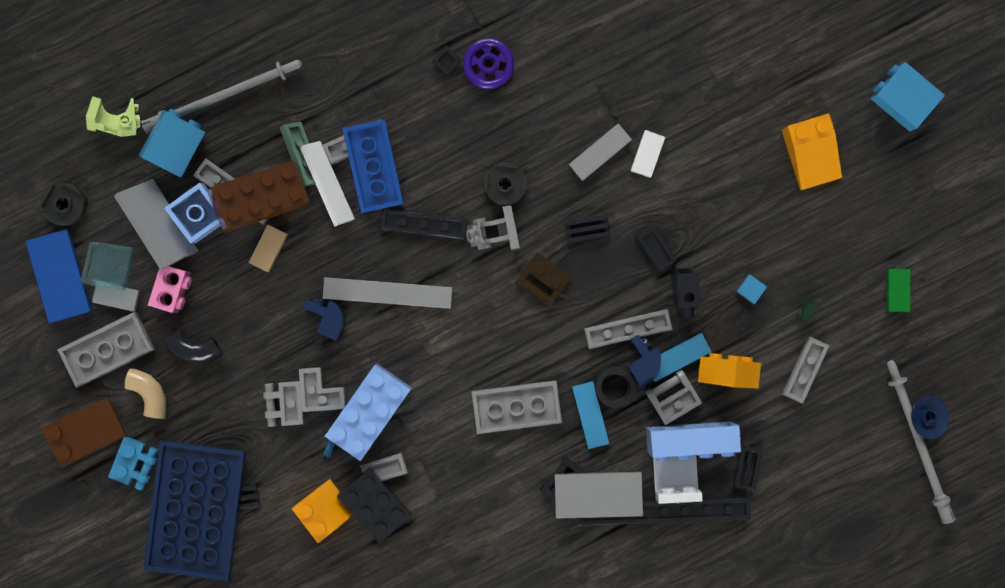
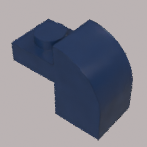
[303,298,346,341]
[628,335,661,388]

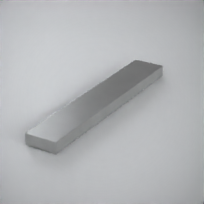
[323,277,453,309]

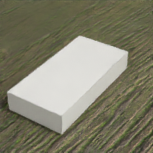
[630,130,665,178]

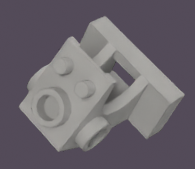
[466,205,520,250]

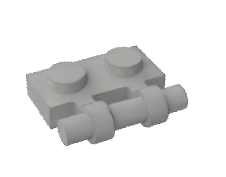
[263,381,304,427]

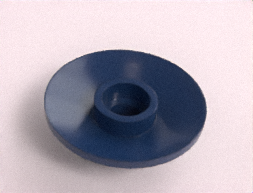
[911,396,948,439]

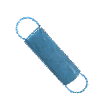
[323,439,335,463]

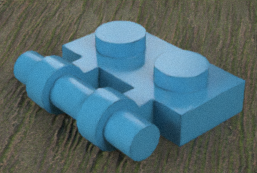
[108,436,158,490]

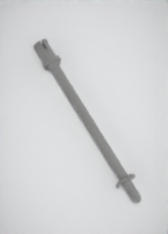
[141,60,302,133]
[887,360,956,524]

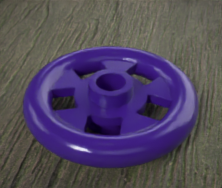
[463,38,514,89]

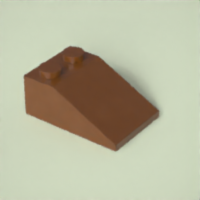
[41,397,127,467]

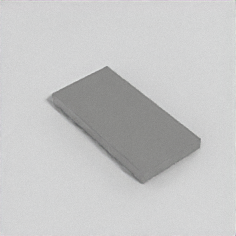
[114,179,198,270]
[57,312,155,388]
[472,380,562,434]
[555,472,643,518]

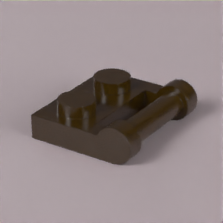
[515,252,571,308]

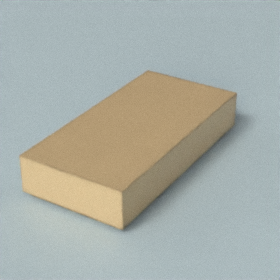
[249,224,288,272]

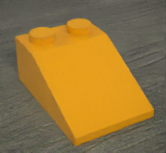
[782,113,842,191]

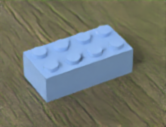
[325,364,412,461]
[646,421,741,461]

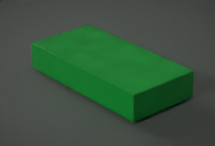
[886,269,910,312]

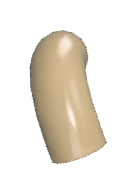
[125,369,166,419]

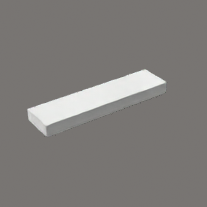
[300,141,354,227]

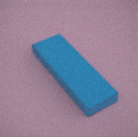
[654,333,712,382]
[572,381,609,449]

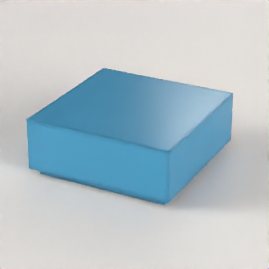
[736,274,767,304]

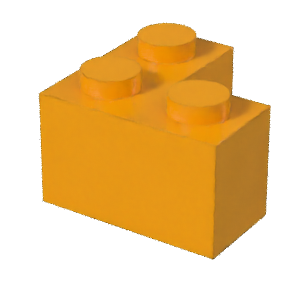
[698,353,761,389]

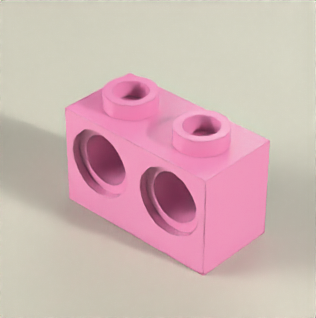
[148,266,192,313]

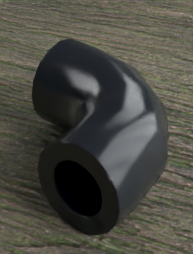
[163,330,223,363]

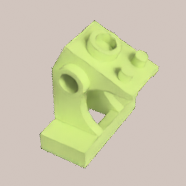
[86,96,140,137]

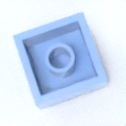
[164,183,221,244]

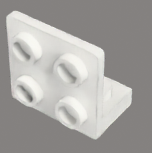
[653,455,702,504]

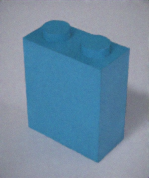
[870,62,945,131]
[139,109,205,177]

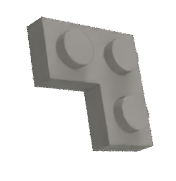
[299,367,346,412]

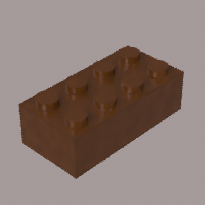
[208,161,309,233]

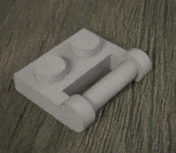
[645,370,702,425]

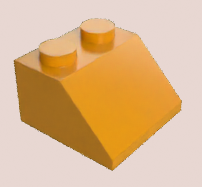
[292,479,353,543]

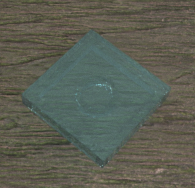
[80,241,134,290]

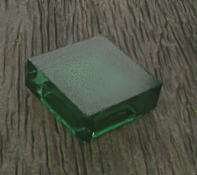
[796,299,819,321]

